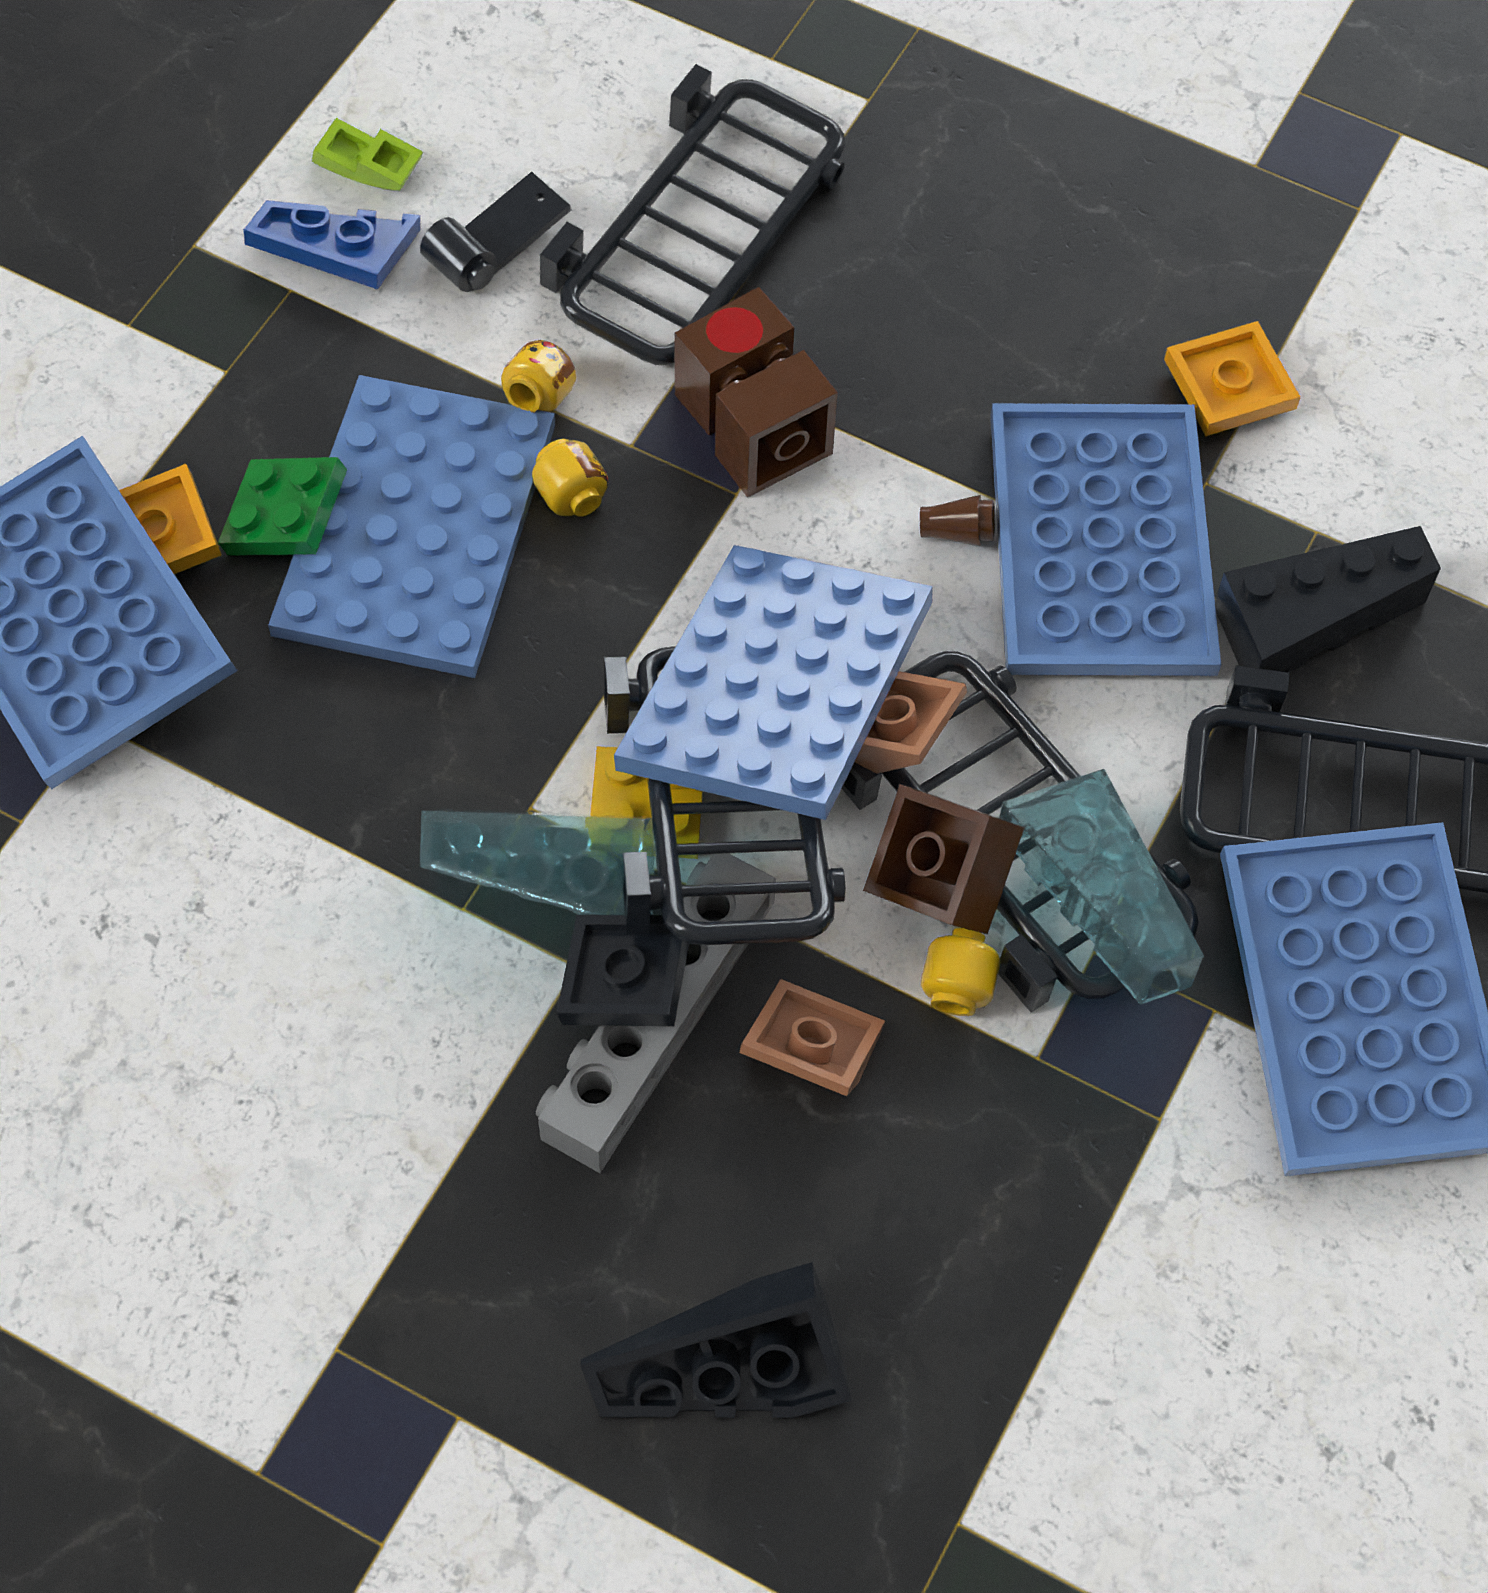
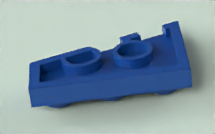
[243,200,421,289]

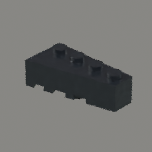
[1215,526,1441,673]

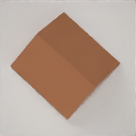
[855,671,967,774]
[739,979,885,1096]

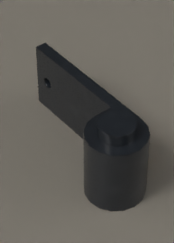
[420,171,571,292]

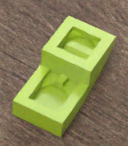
[311,118,423,191]

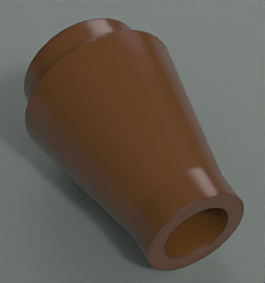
[920,495,995,547]

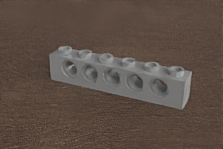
[536,853,776,1173]

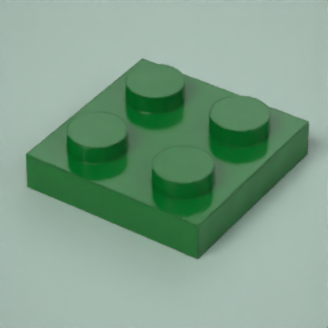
[218,457,347,555]

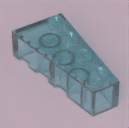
[999,769,1204,1005]
[420,809,655,915]

